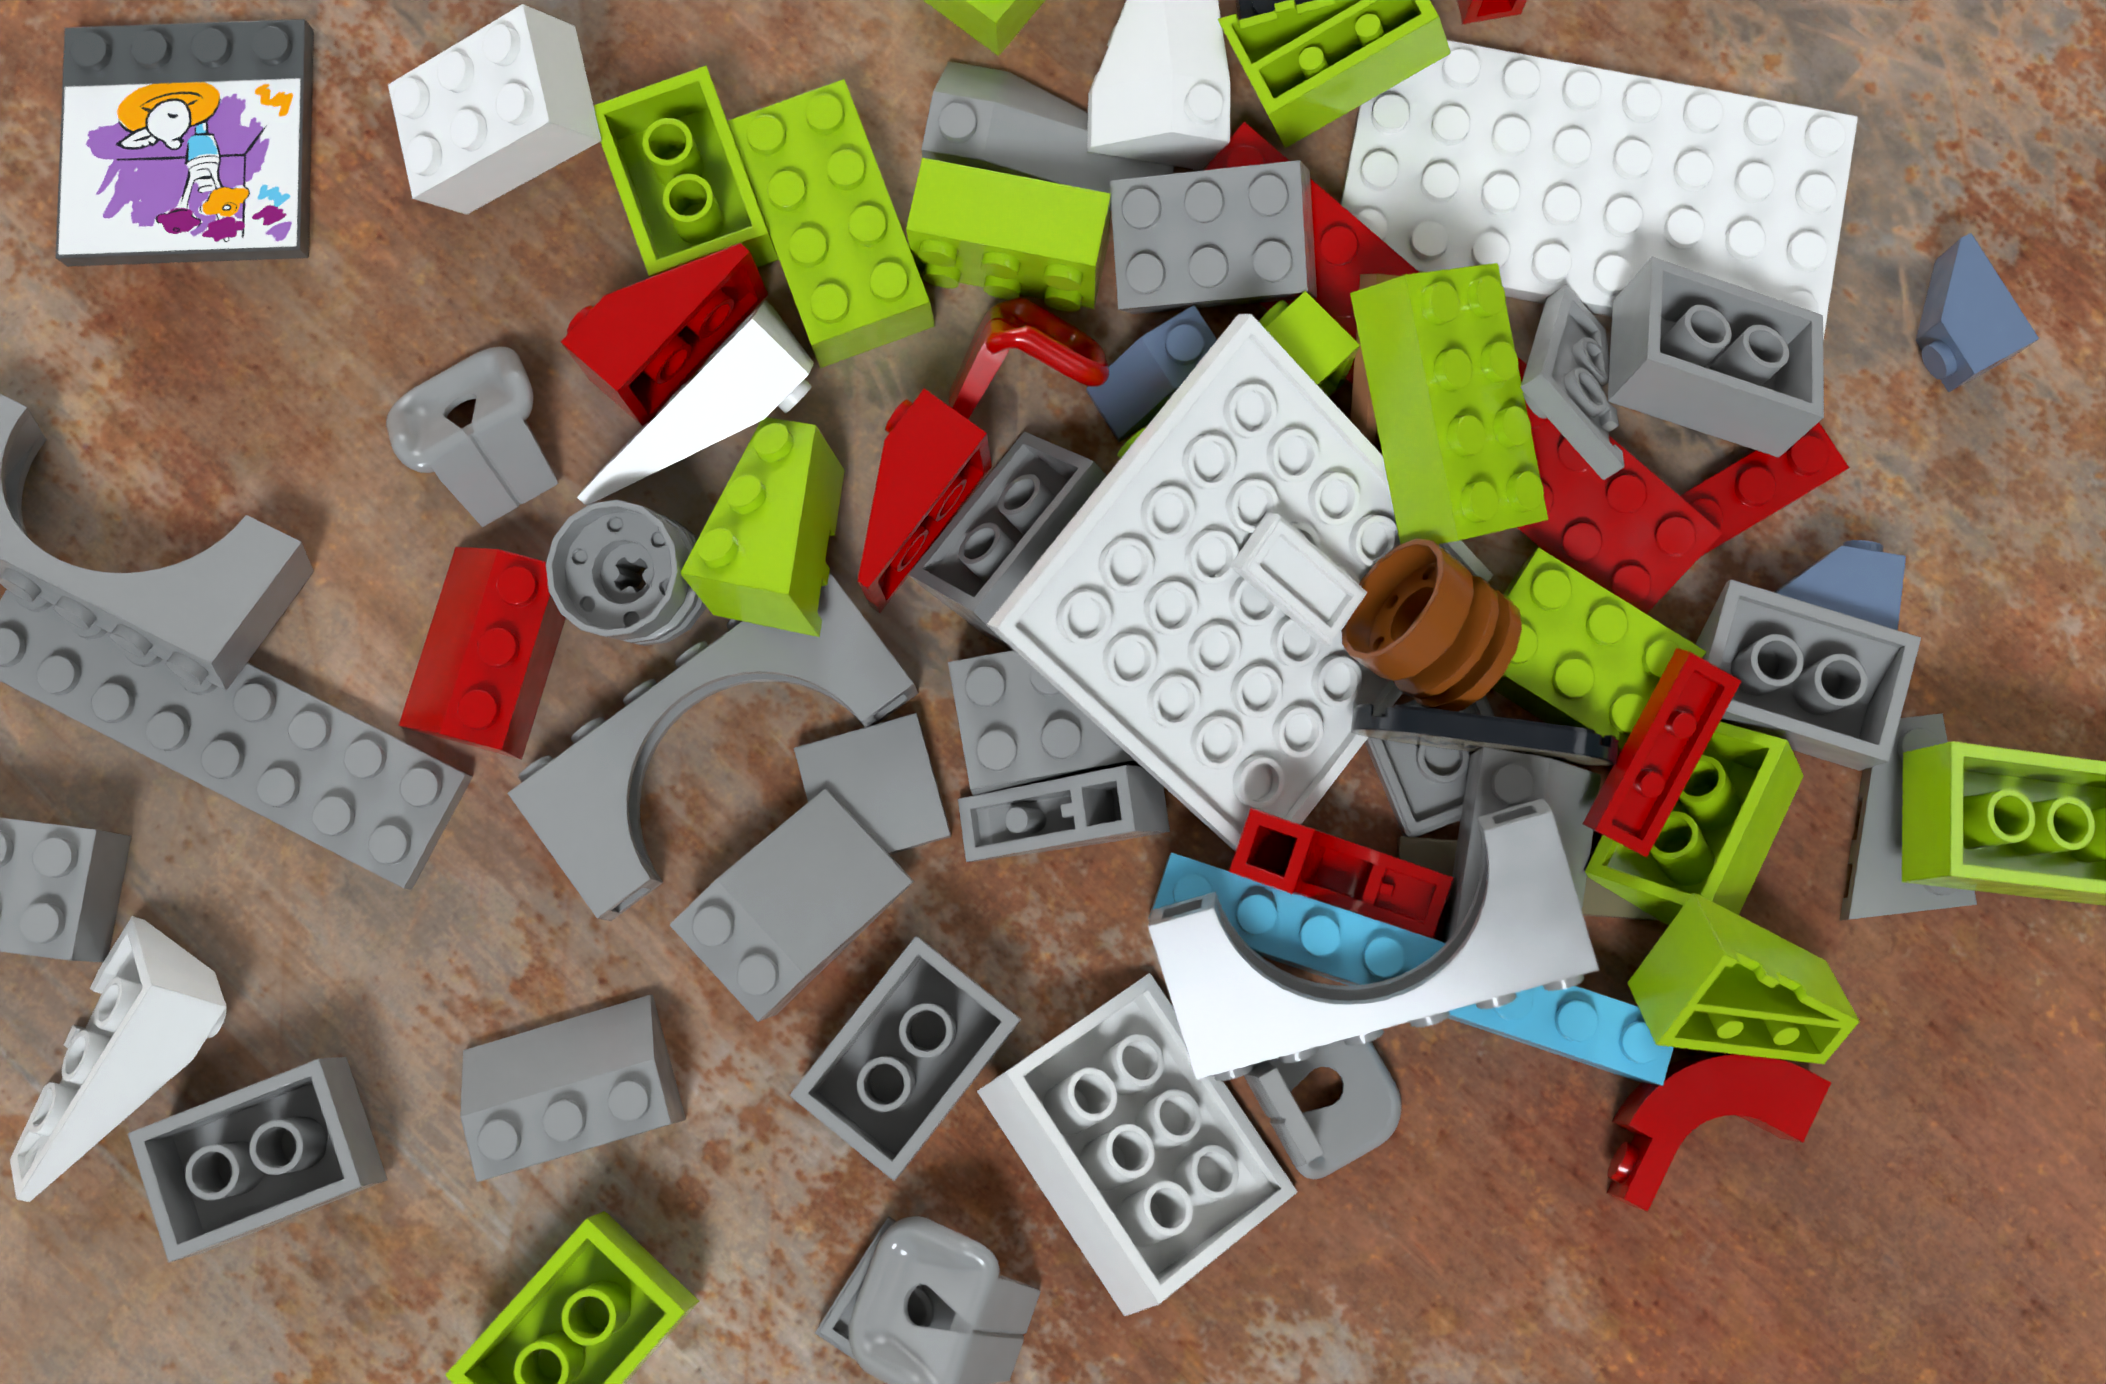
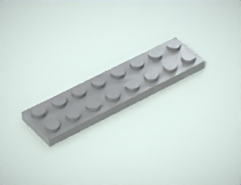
[0,590,473,890]

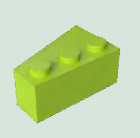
[1218,0,1451,148]
[681,417,845,637]
[1628,892,1860,1064]

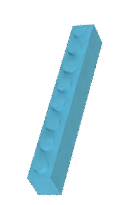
[1148,852,1674,1085]

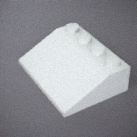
[977,973,1297,1317]

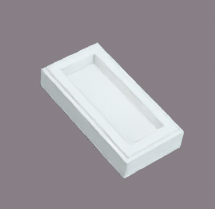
[1230,512,1367,646]

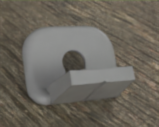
[386,347,559,527]
[1243,1040,1402,1179]
[849,1216,1041,1384]

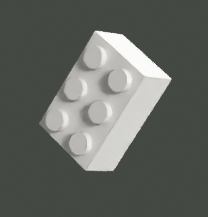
[388,4,602,214]

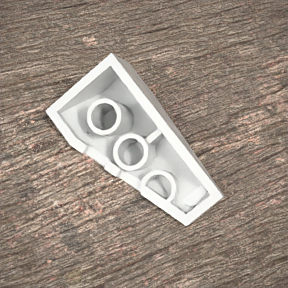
[1087,0,1231,170]
[577,300,814,506]
[10,916,227,1202]

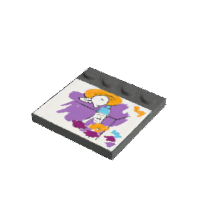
[55,19,313,267]

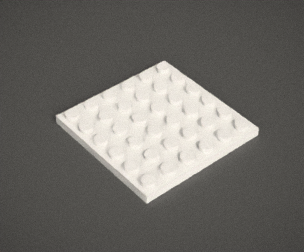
[986,314,1493,852]

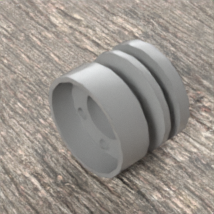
[546,500,706,646]

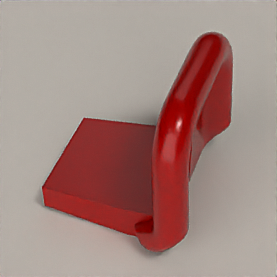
[949,298,1109,419]

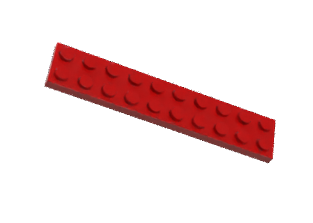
[1205,122,1723,614]

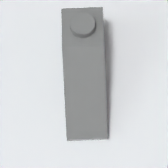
[958,765,1170,862]

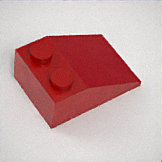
[561,243,768,427]
[857,388,992,613]

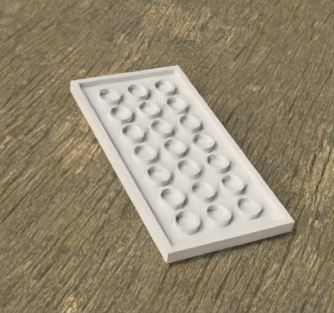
[1340,40,1858,340]

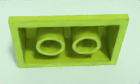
[1585,722,1804,925]

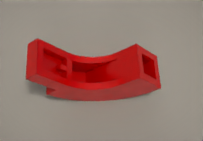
[1229,808,1455,939]
[1607,1053,1831,1212]

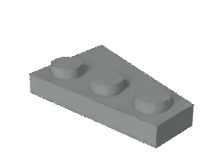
[1520,285,1625,480]
[1840,713,1977,921]

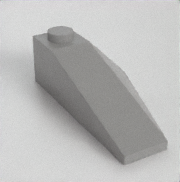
[921,61,1174,211]

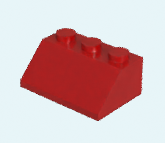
[398,547,566,760]

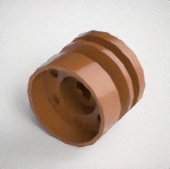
[1342,539,1522,712]

